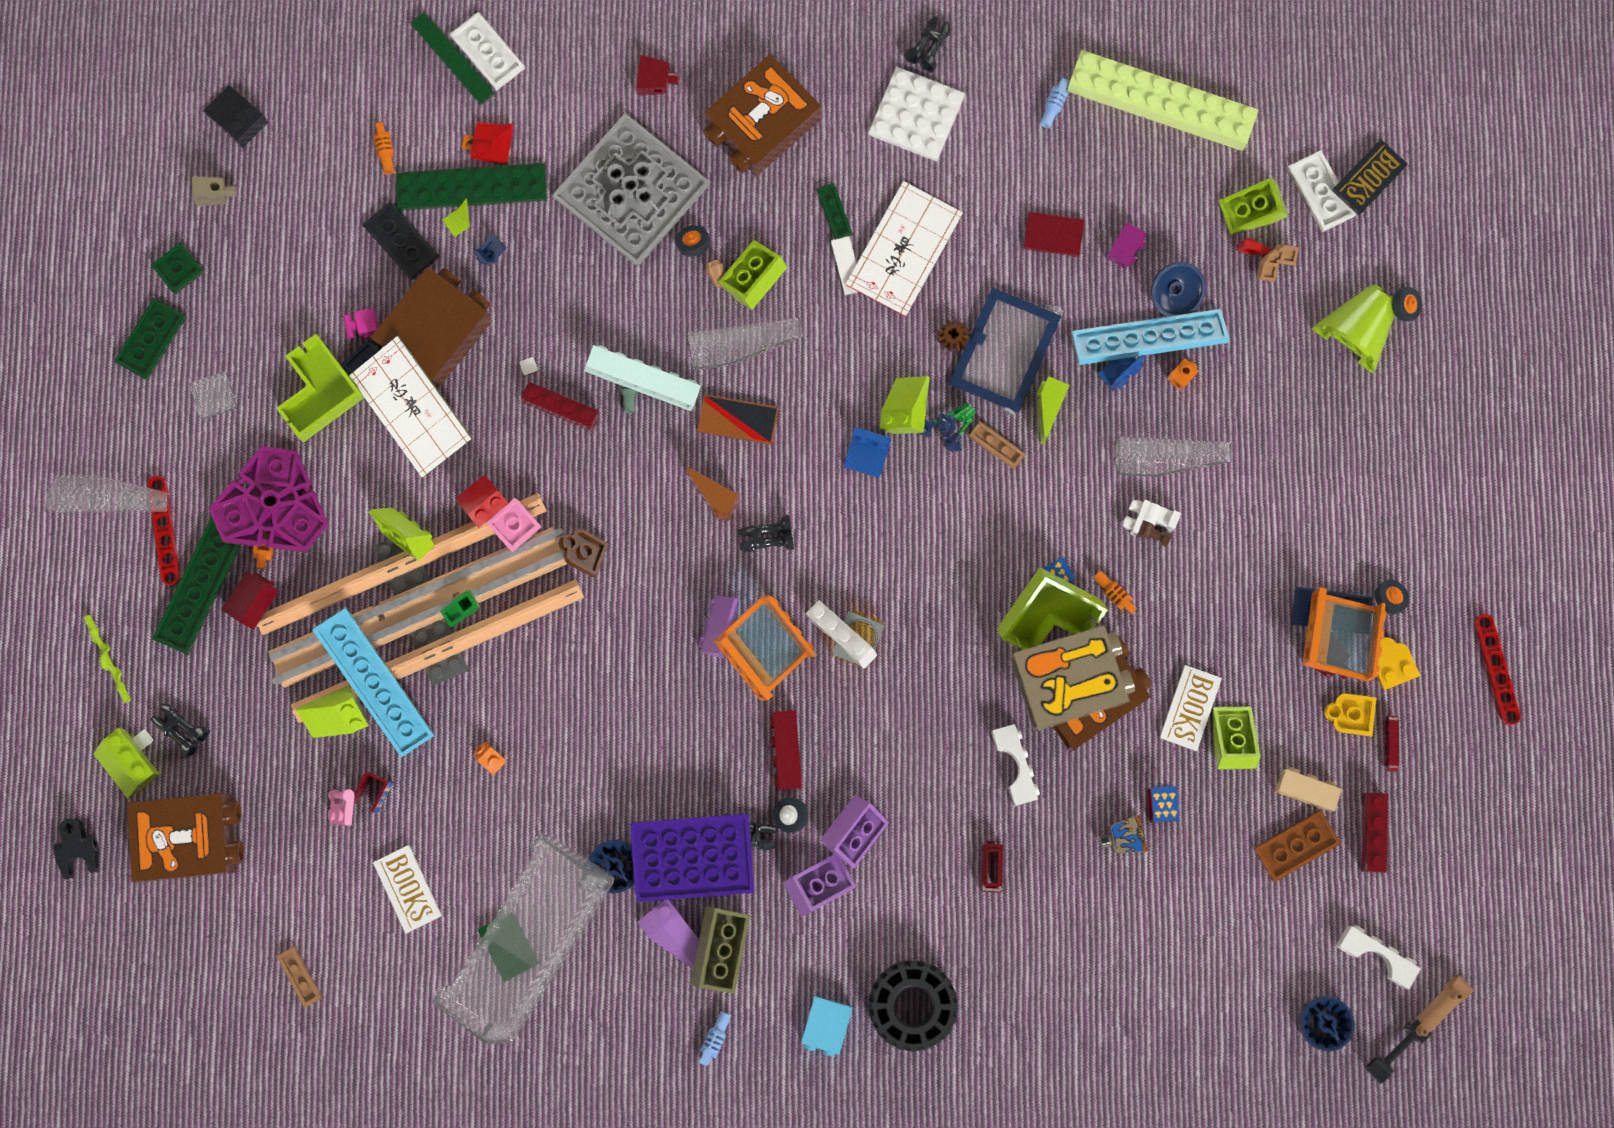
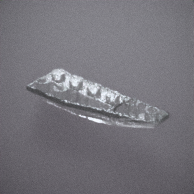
[687,318,803,370]
[1114,437,1232,477]
[46,475,168,513]

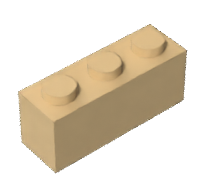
[1275,767,1342,812]

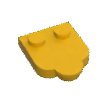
[1377,638,1420,691]
[1324,694,1376,737]

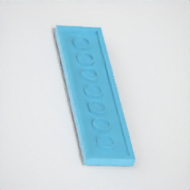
[1071,309,1229,365]
[312,607,434,757]

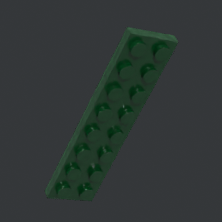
[396,163,548,211]
[152,515,242,655]

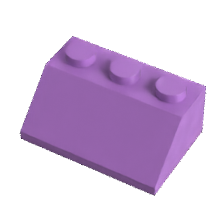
[699,595,739,659]
[820,794,889,869]

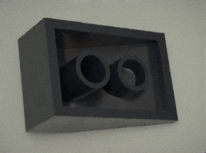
[203,85,269,148]

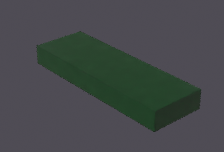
[817,183,853,240]

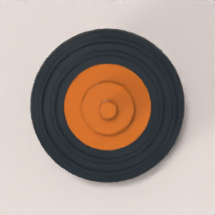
[676,225,710,257]
[1392,287,1422,322]
[1375,580,1410,615]

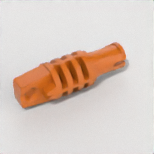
[373,122,394,175]
[1093,570,1137,614]

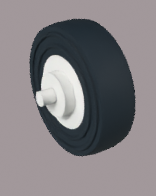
[773,797,808,833]

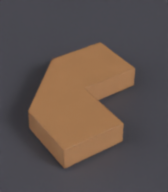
[1256,244,1299,282]

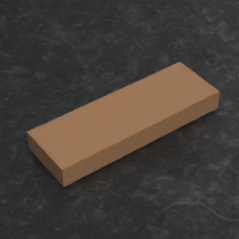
[968,421,1026,470]
[276,946,323,1008]

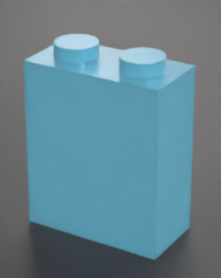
[801,996,853,1057]

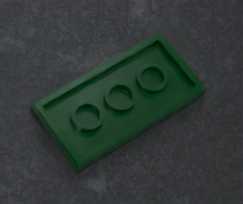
[114,298,187,381]

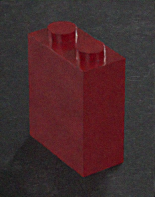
[221,571,279,630]

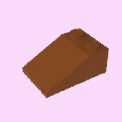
[686,467,740,521]

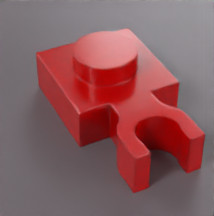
[1236,238,1273,257]

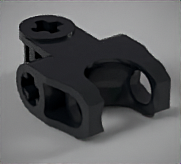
[53,819,100,879]

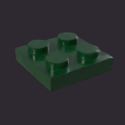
[151,242,205,295]

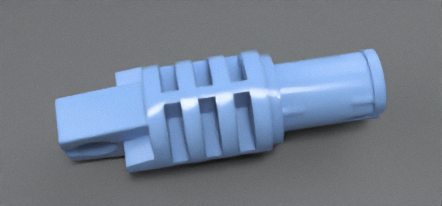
[1040,78,1069,128]
[699,1011,731,1066]

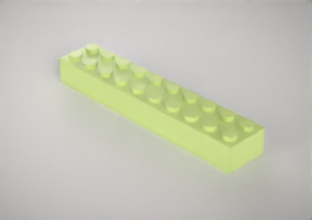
[1067,50,1258,151]

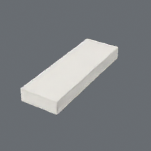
[831,236,858,295]

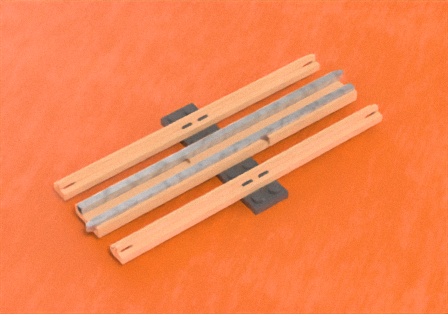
[257,493,584,723]

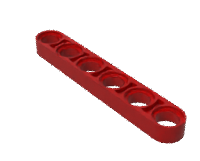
[148,476,181,586]
[1474,614,1521,725]

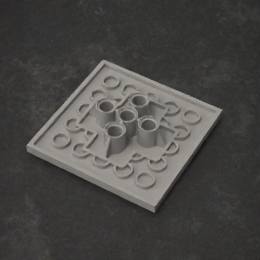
[552,113,710,267]

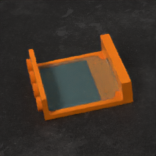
[1302,587,1387,682]
[713,595,816,701]

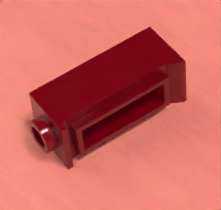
[981,841,1003,893]

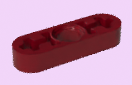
[1385,715,1399,772]

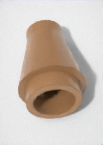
[705,260,724,289]

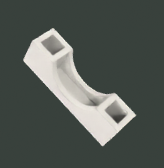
[806,600,877,669]
[991,724,1040,806]
[1336,925,1421,989]

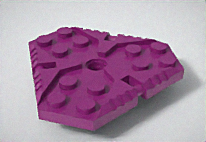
[209,446,329,553]

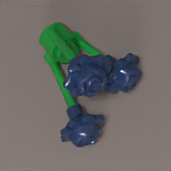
[918,403,976,452]

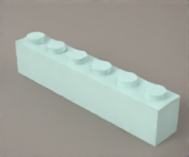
[584,345,701,411]

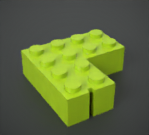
[276,334,364,443]
[997,567,1108,650]

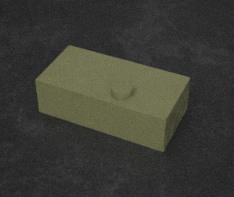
[690,906,750,994]

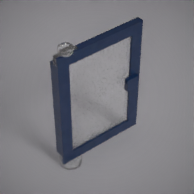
[949,287,1064,416]

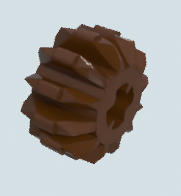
[937,320,969,352]

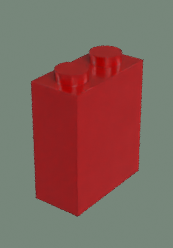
[455,474,509,528]

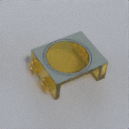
[832,610,885,670]

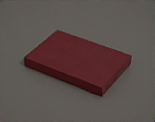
[1023,212,1085,257]

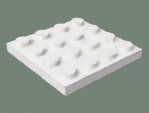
[868,67,965,162]

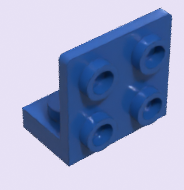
[1097,355,1145,391]
[844,427,892,478]

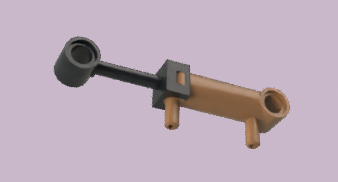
[1365,974,1474,1084]

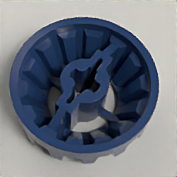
[588,840,635,893]
[1298,996,1355,1051]

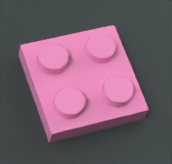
[486,498,541,553]

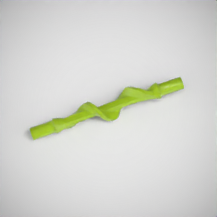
[84,615,131,704]

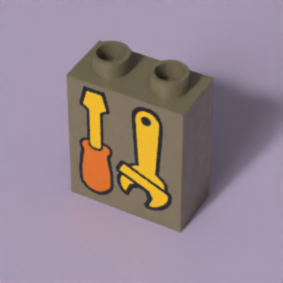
[1010,625,1135,732]

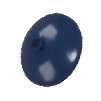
[1151,262,1206,317]

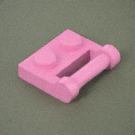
[328,789,354,825]

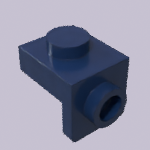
[473,235,507,265]

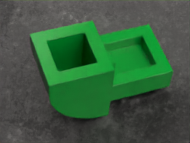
[440,590,481,627]

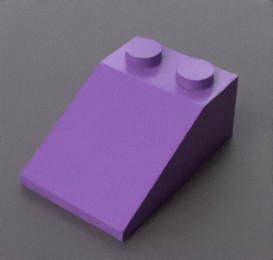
[783,854,856,917]

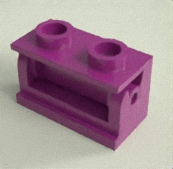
[1106,222,1147,270]

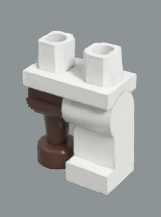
[1122,500,1181,547]

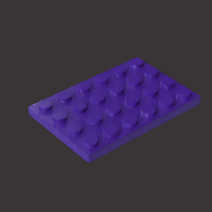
[630,813,754,902]

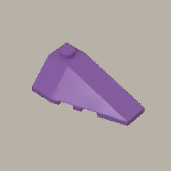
[638,900,699,968]

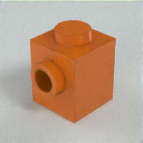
[1167,359,1199,391]

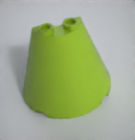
[1312,285,1395,374]

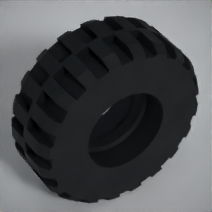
[869,960,958,1052]

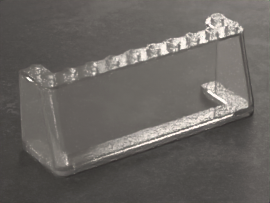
[432,833,614,1044]

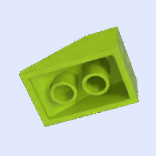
[1219,178,1289,235]
[879,376,930,434]
[1036,376,1070,445]
[296,685,369,738]
[1212,707,1261,769]

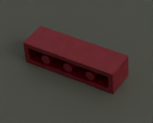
[521,381,600,432]
[769,710,802,791]
[1361,792,1389,873]

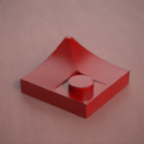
[470,122,513,165]

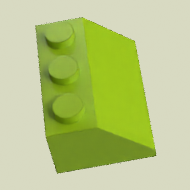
[718,240,787,310]
[369,508,435,561]
[94,728,160,799]

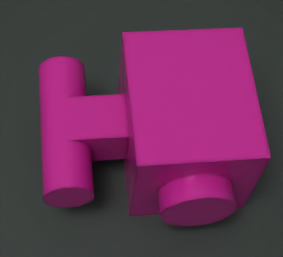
[343,308,379,340]

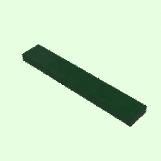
[410,12,495,106]

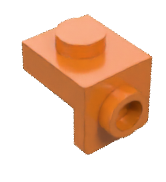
[473,742,507,775]

